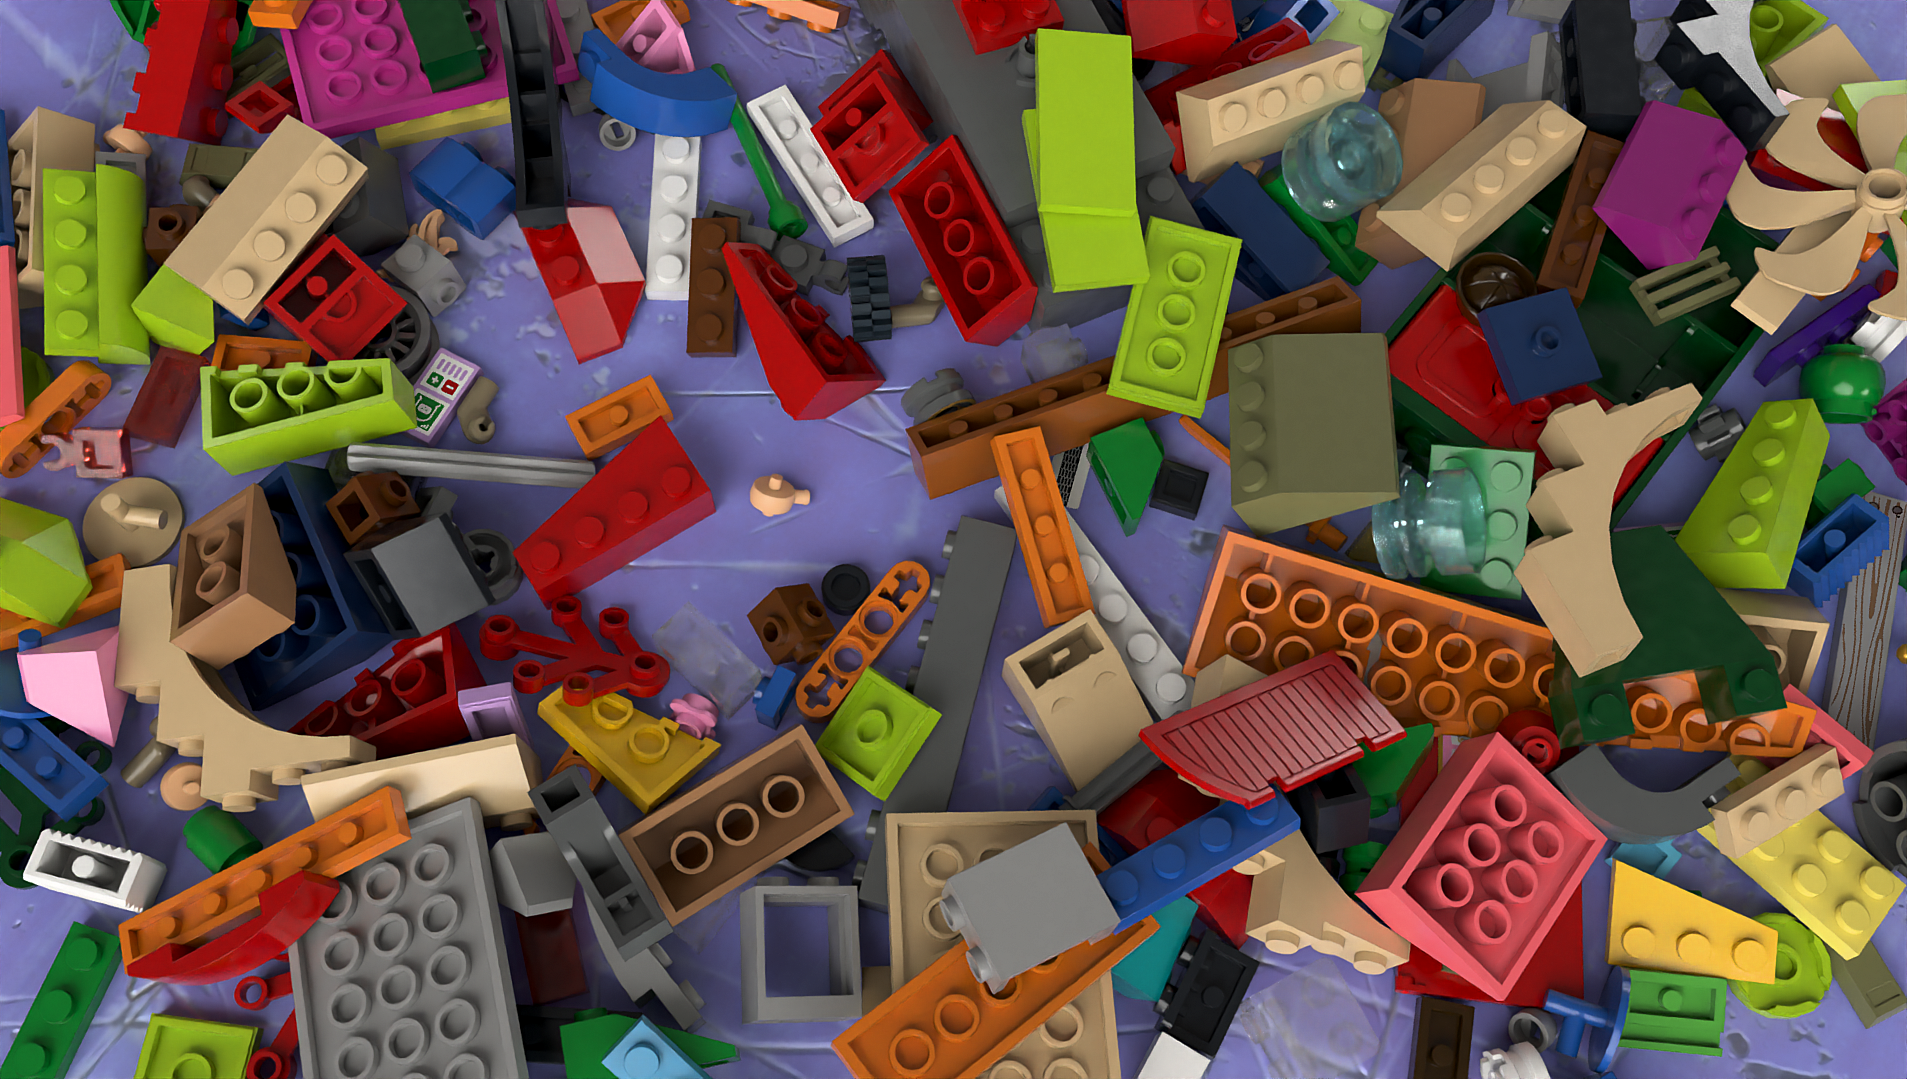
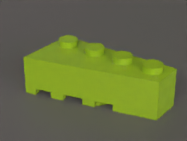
[200,358,418,476]

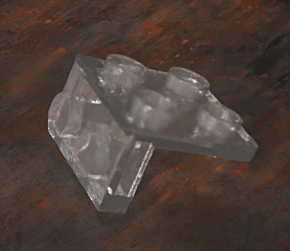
[1239,957,1381,1079]

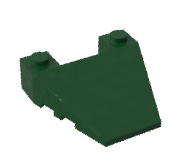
[1548,525,1787,749]

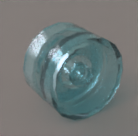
[1281,102,1403,222]

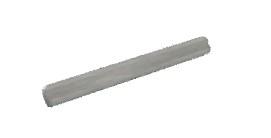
[347,442,595,489]

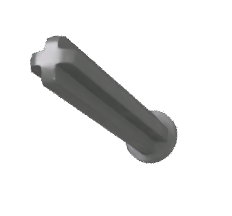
[1057,710,1184,817]

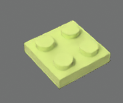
[1313,0,1394,89]

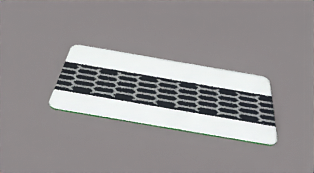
[1052,443,1090,509]

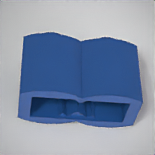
[409,137,516,240]

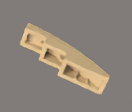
[1730,190,1850,335]

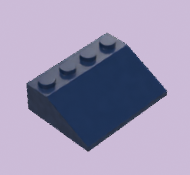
[233,461,394,711]

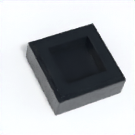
[1149,459,1209,521]

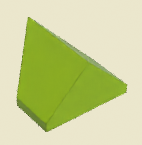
[131,264,215,360]

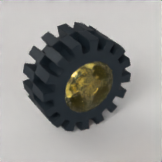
[847,255,892,342]

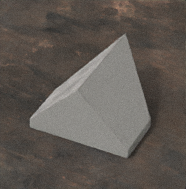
[489,831,577,917]

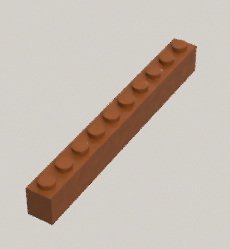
[905,276,1362,500]

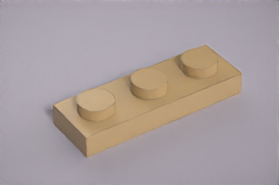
[1710,743,1845,859]

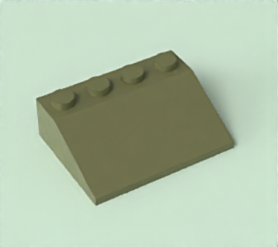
[1228,333,1401,537]

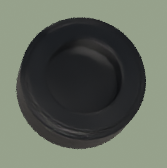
[821,564,871,616]

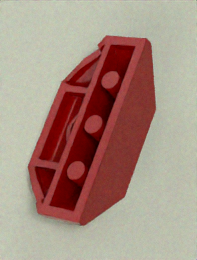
[513,198,646,365]
[1096,769,1254,950]

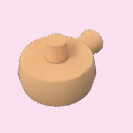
[103,124,152,161]
[750,474,810,517]
[160,762,208,811]

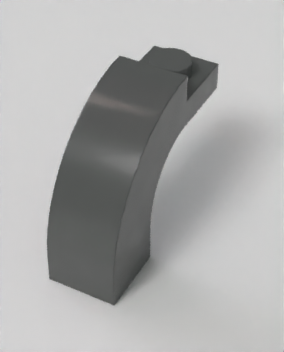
[1544,743,1741,845]
[527,764,674,962]

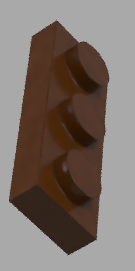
[686,217,741,358]

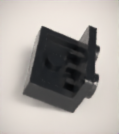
[1152,928,1260,1060]

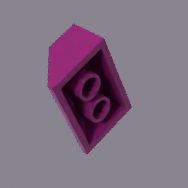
[1592,100,1748,270]

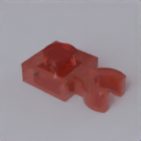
[41,427,133,479]

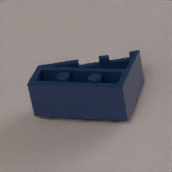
[1379,0,1495,82]
[1189,161,1330,301]

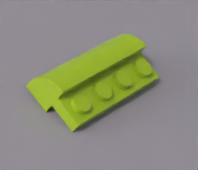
[43,164,150,365]

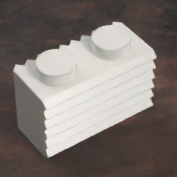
[23,828,167,913]

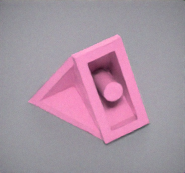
[615,0,696,74]
[16,625,129,748]

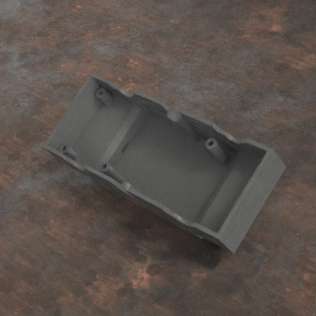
[857,0,1205,342]

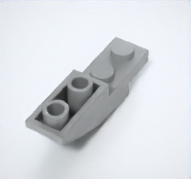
[584,890,706,1034]

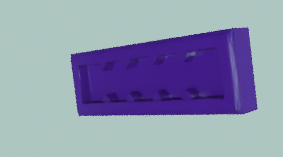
[1753,284,1881,388]

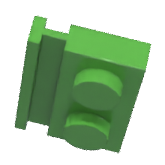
[1614,965,1727,1057]

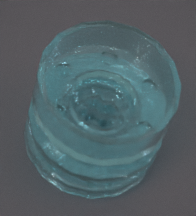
[1371,467,1487,579]

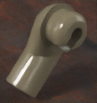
[890,276,946,328]
[457,376,499,444]
[120,716,177,788]

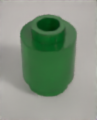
[183,805,263,875]

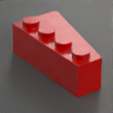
[123,0,239,146]
[1144,17,1310,176]

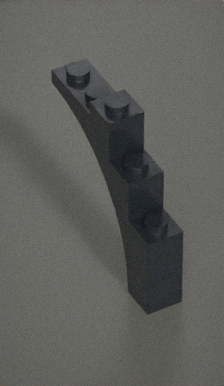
[495,0,571,230]
[1654,0,1790,152]

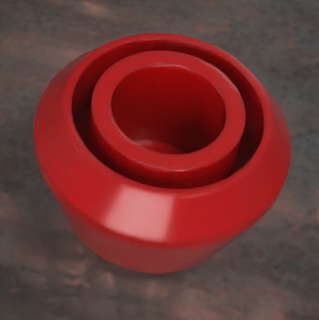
[1494,709,1563,775]

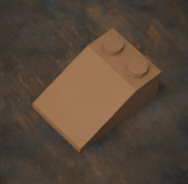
[169,482,297,670]

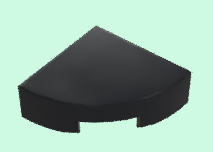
[783,830,855,872]

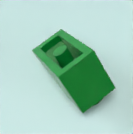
[1086,417,1165,537]
[1352,723,1434,819]

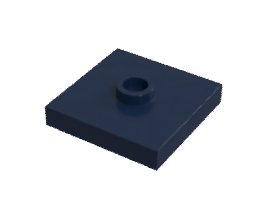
[1476,287,1603,406]

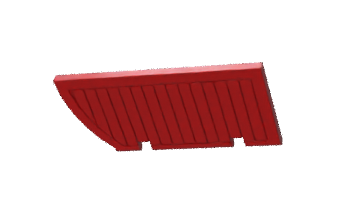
[1138,650,1407,810]

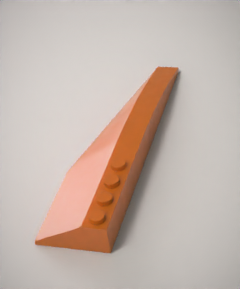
[1182,524,1817,758]

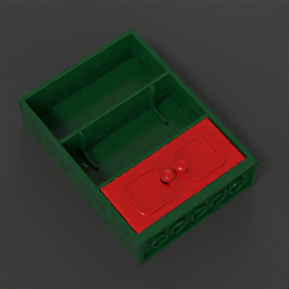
[1384,140,1779,543]

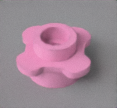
[669,693,719,740]

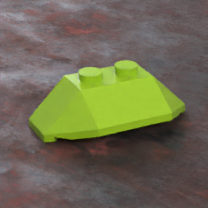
[0,497,93,629]

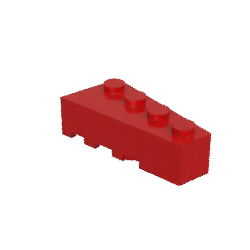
[512,415,716,611]

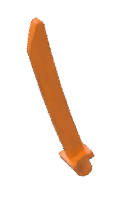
[1178,414,1348,552]

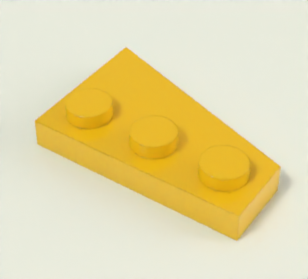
[537,686,722,815]
[1604,857,1778,984]

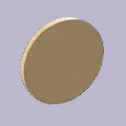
[83,477,185,569]

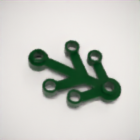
[0,716,113,890]

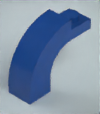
[577,29,738,137]

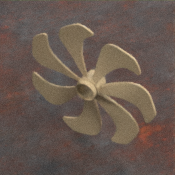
[1725,94,1907,321]

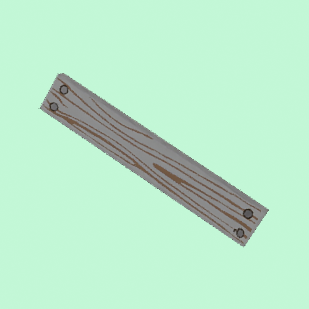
[1821,491,1907,771]

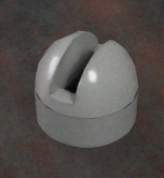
[598,114,636,151]
[1508,1007,1558,1053]

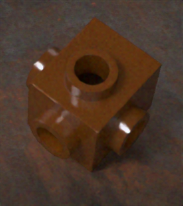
[142,204,203,268]
[325,470,421,546]
[747,583,837,666]

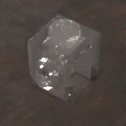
[1020,323,1088,384]

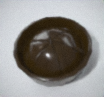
[1456,252,1539,328]

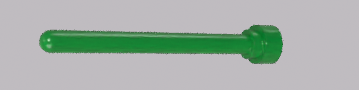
[710,63,808,241]

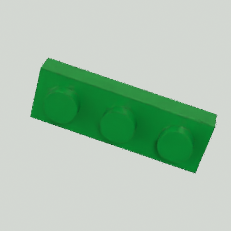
[0,921,123,1079]

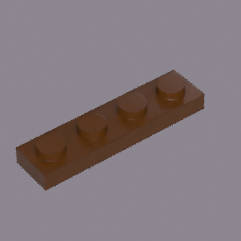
[1535,130,1625,308]

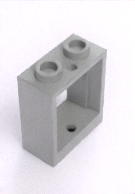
[740,877,862,1025]

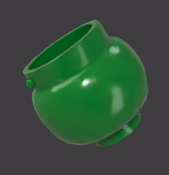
[1799,344,1886,424]

